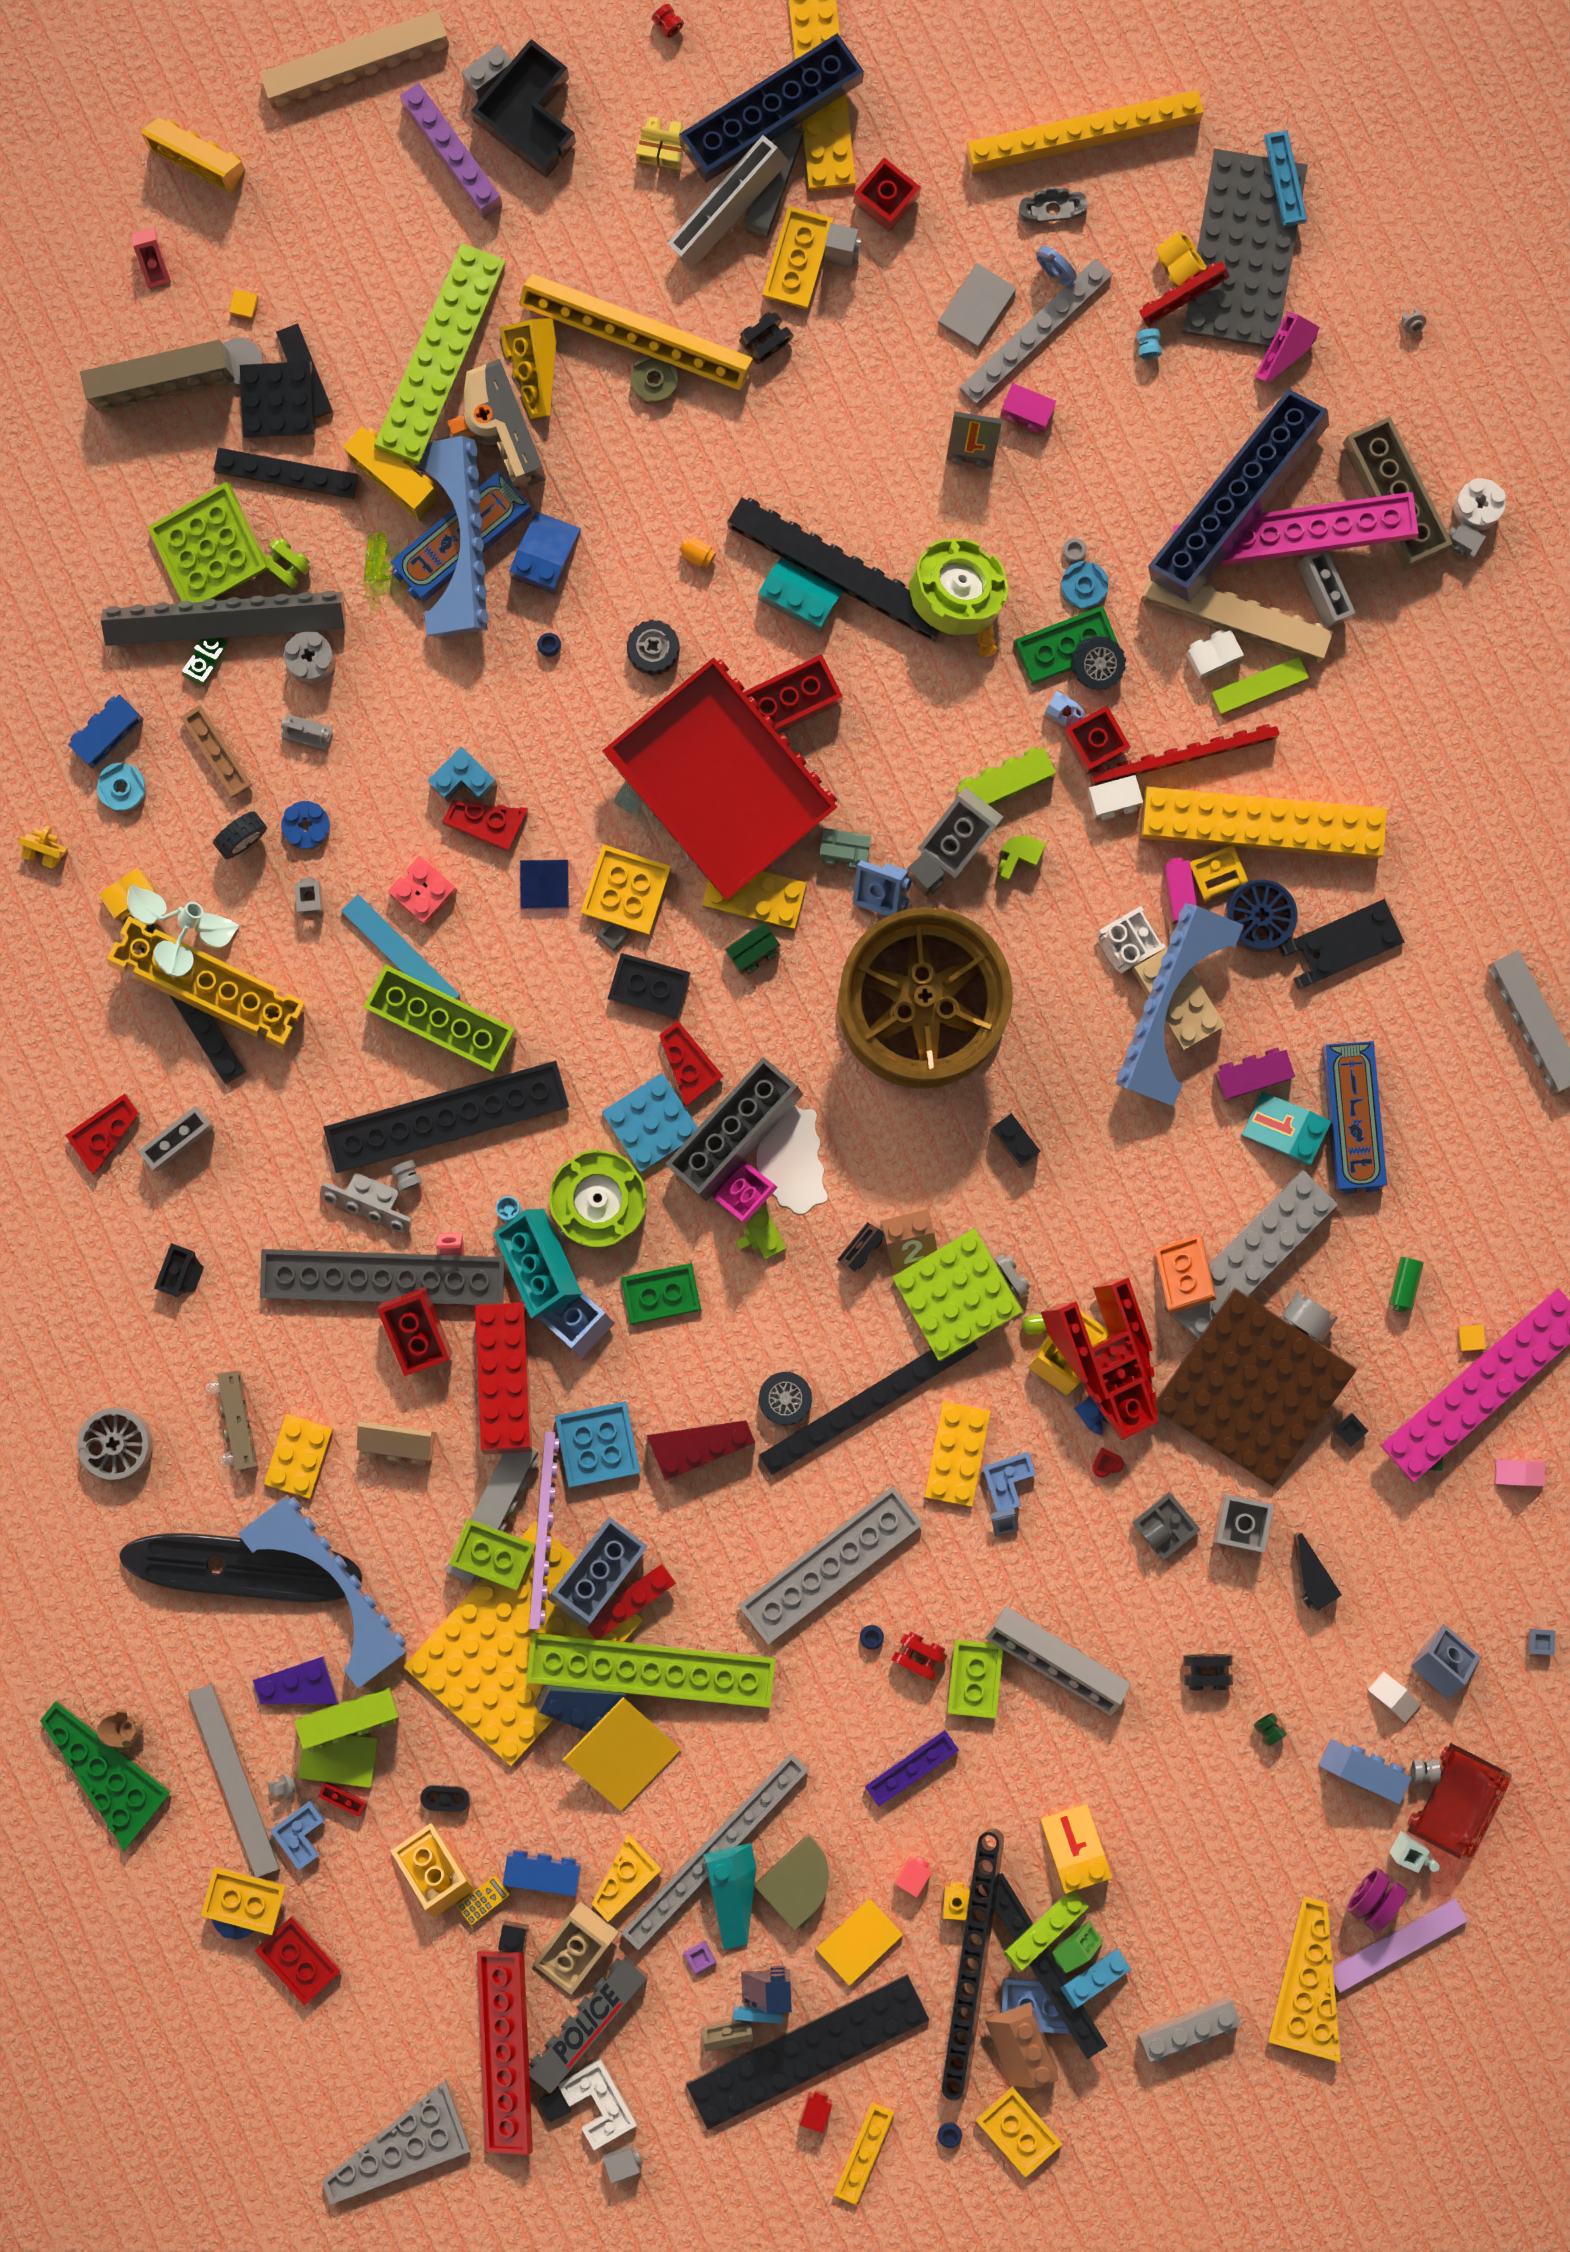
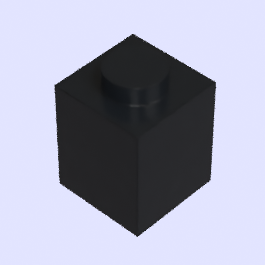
[498,1921,529,1954]

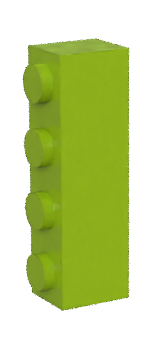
[956,747,1056,806]

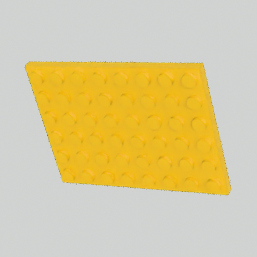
[403,1521,644,1766]

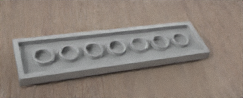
[738,1486,923,1644]

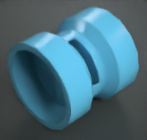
[1136,329,1162,359]
[496,1196,522,1223]

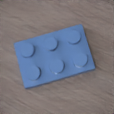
[1001,1978,1071,2034]

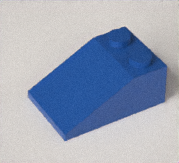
[509,512,581,595]

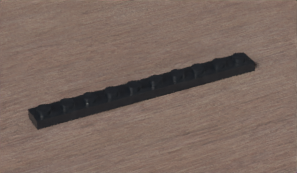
[759,1342,979,1476]

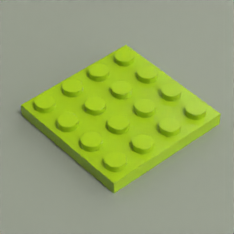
[147,482,270,602]
[892,1228,1024,1361]

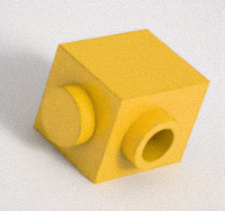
[942,1882,970,1920]

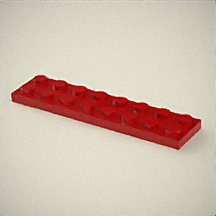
[477,1950,533,2155]

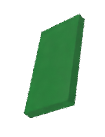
[1014,606,1120,685]

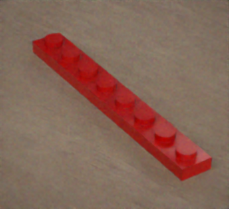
[1090,724,1280,787]

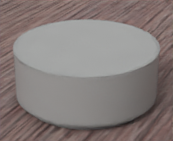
[1062,538,1087,563]

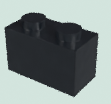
[990,1113,1041,1168]

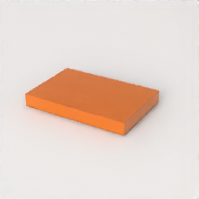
[1155,1234,1217,1314]

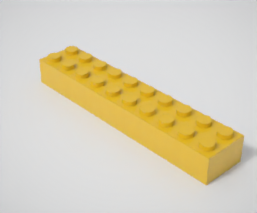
[1140,787,1387,860]

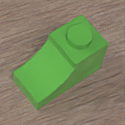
[1052,1921,1103,1973]

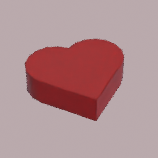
[1092,1447,1124,1478]

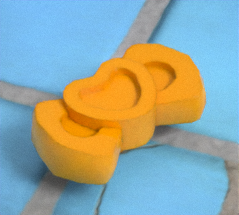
[977,624,997,657]

